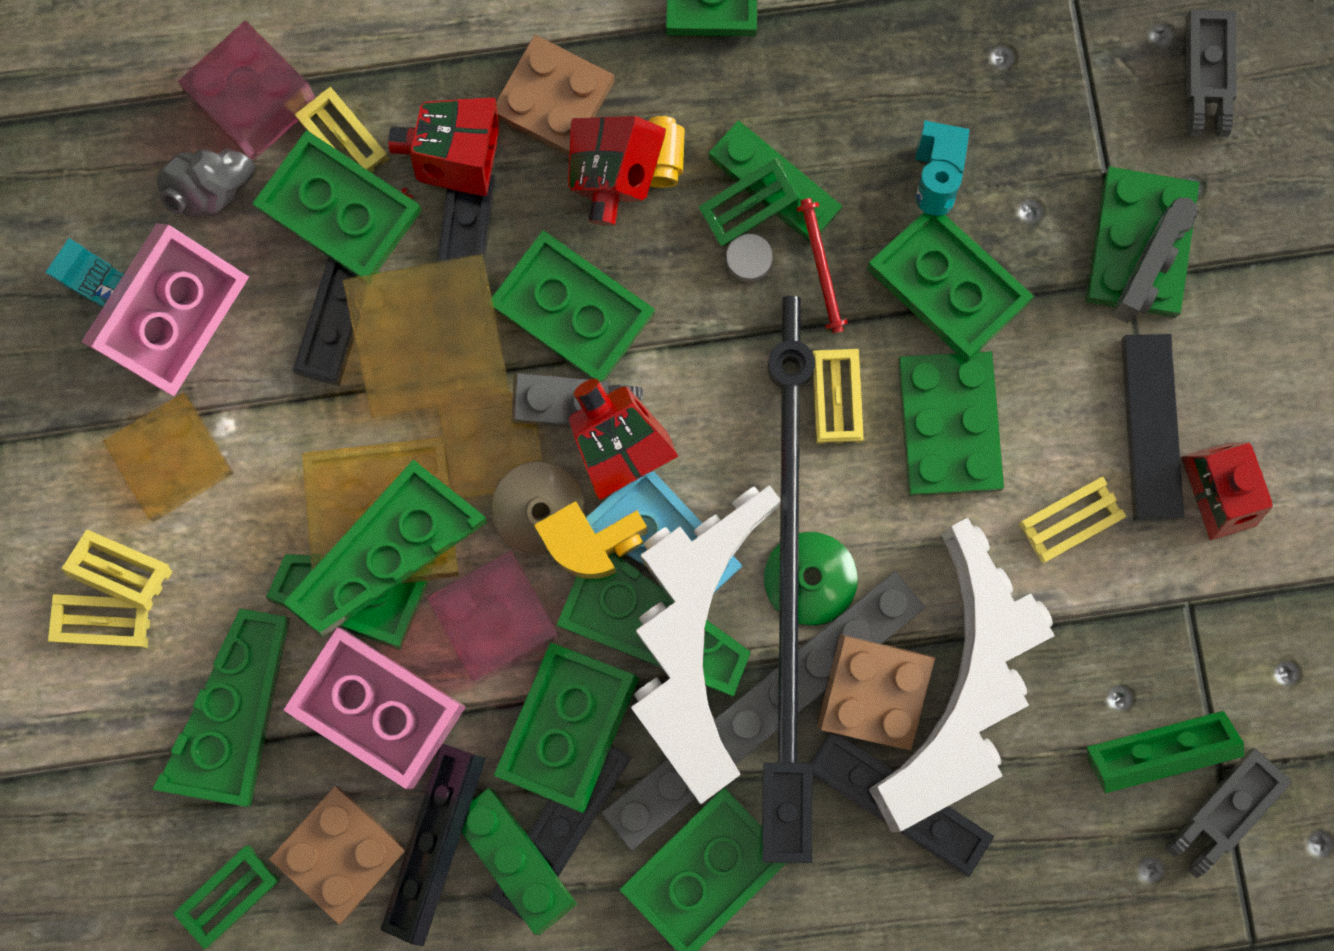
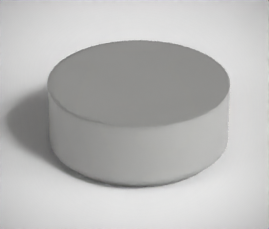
[726,234,773,282]

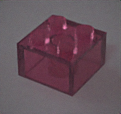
[177,20,316,161]
[427,550,561,684]

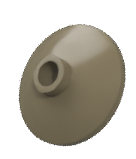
[491,461,585,554]

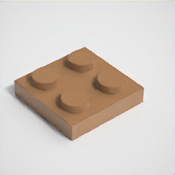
[496,35,615,156]
[817,634,935,751]
[269,786,407,925]

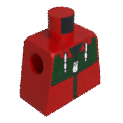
[388,98,500,196]
[568,116,666,226]
[568,379,678,500]
[1181,442,1273,541]

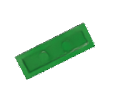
[708,120,843,243]
[1087,711,1244,794]
[462,788,577,936]

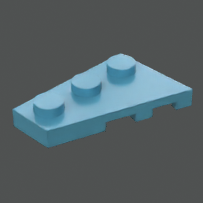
[586,471,742,594]

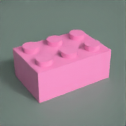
[81,223,249,396]
[283,627,466,789]

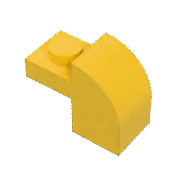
[534,501,648,579]

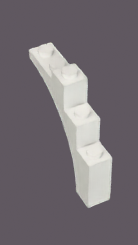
[631,485,781,804]
[869,518,1055,833]

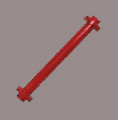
[796,198,848,333]

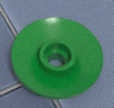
[764,532,858,626]

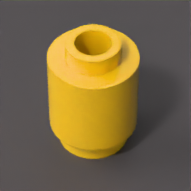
[649,116,685,188]

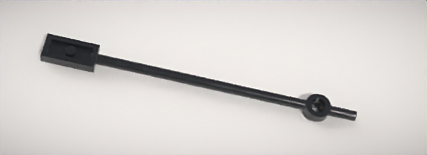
[761,296,815,863]

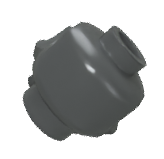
[156,148,256,217]

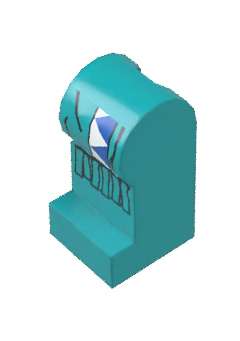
[915,120,970,216]
[45,238,124,308]

